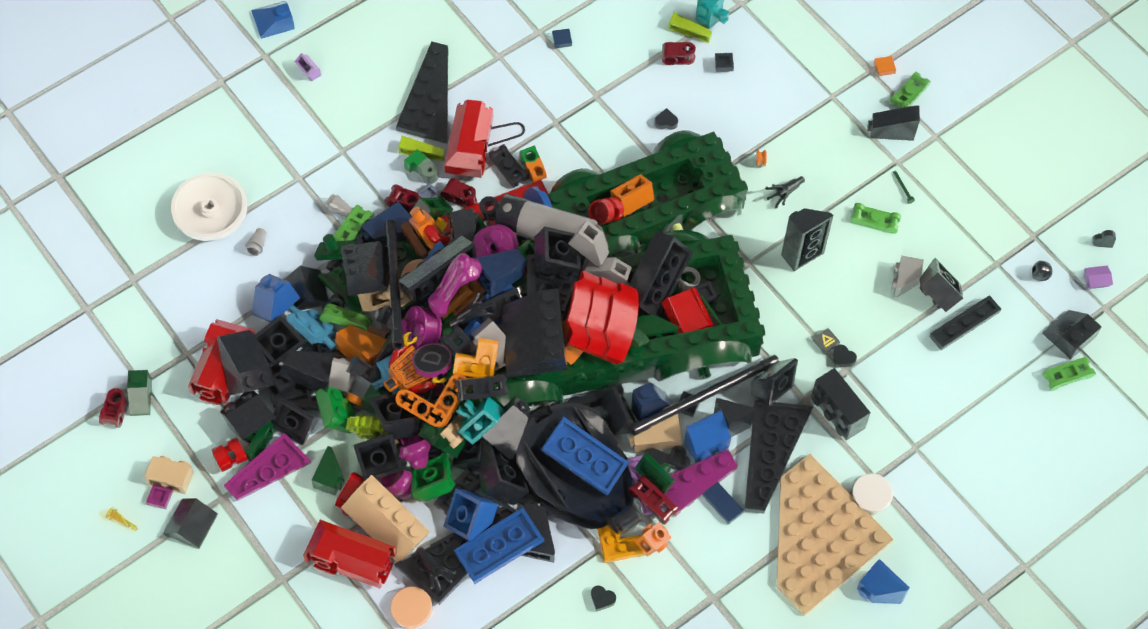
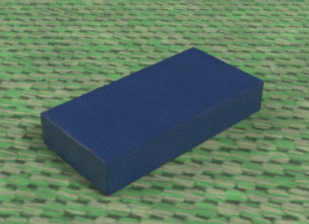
[702,482,744,525]

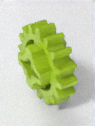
[346,414,389,439]

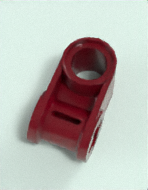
[662,42,696,65]
[441,178,477,208]
[384,184,420,213]
[99,388,128,428]

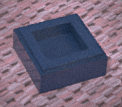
[552,28,572,49]

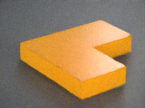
[453,338,499,377]
[597,526,645,563]

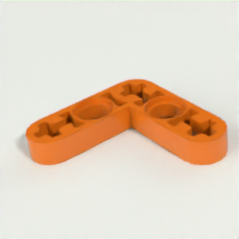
[396,374,468,428]

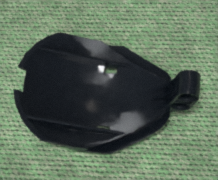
[516,403,640,535]

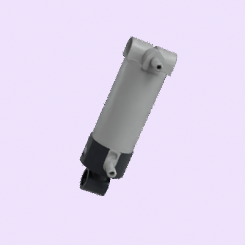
[479,194,608,271]

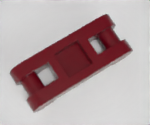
[628,476,679,525]

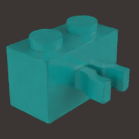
[695,0,730,29]
[456,397,503,445]

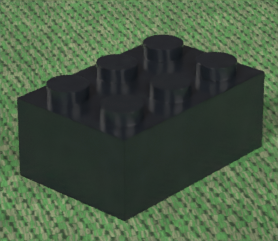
[811,368,871,441]

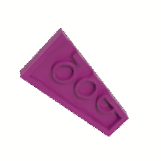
[224,433,311,501]
[665,449,738,517]

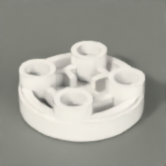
[851,474,893,515]

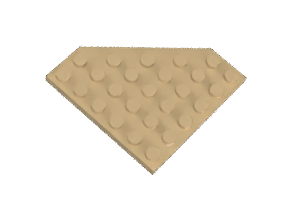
[776,454,894,617]

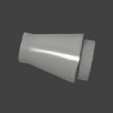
[325,194,353,217]
[245,228,267,256]

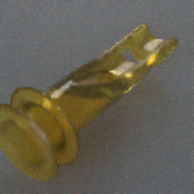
[106,507,138,531]

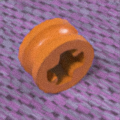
[756,150,767,166]

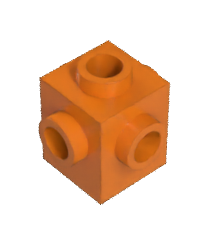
[635,522,672,557]

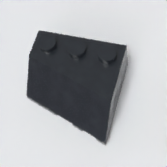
[341,241,400,296]

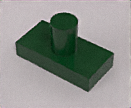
[314,234,355,261]
[241,422,276,462]
[634,453,676,495]

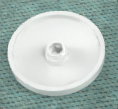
[171,173,247,241]

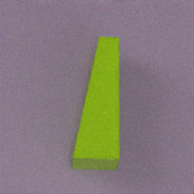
[668,12,712,43]
[398,135,445,161]

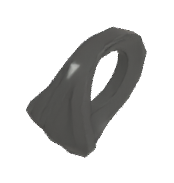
[676,266,700,292]

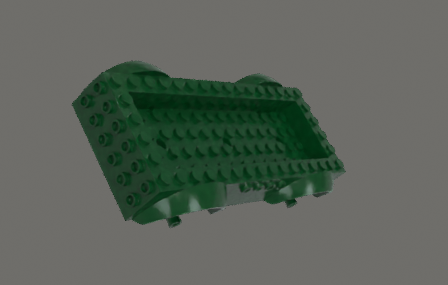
[427,230,765,417]

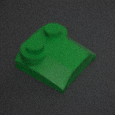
[315,387,356,434]
[411,453,455,502]

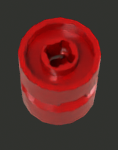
[589,197,624,225]
[211,437,248,472]

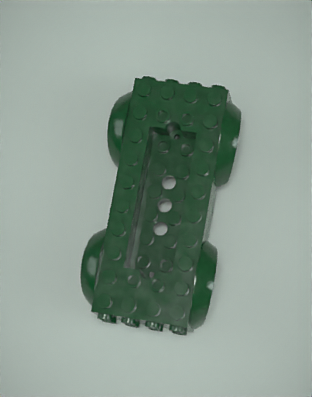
[547,130,748,258]

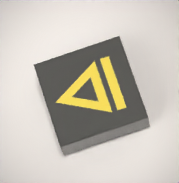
[813,328,840,354]

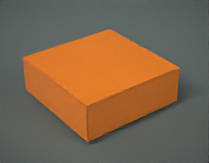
[874,56,896,76]

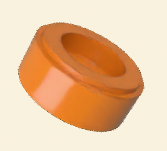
[345,392,363,407]

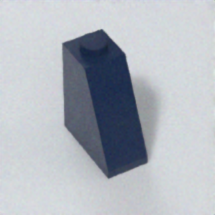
[362,202,416,245]
[475,249,527,297]
[631,382,672,421]

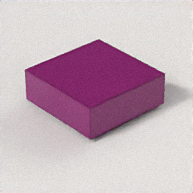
[146,484,173,510]

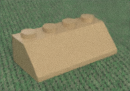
[341,475,430,563]

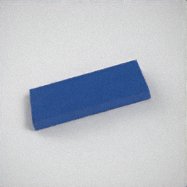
[541,416,629,496]
[453,507,544,585]

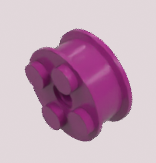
[473,224,519,257]
[402,306,442,349]

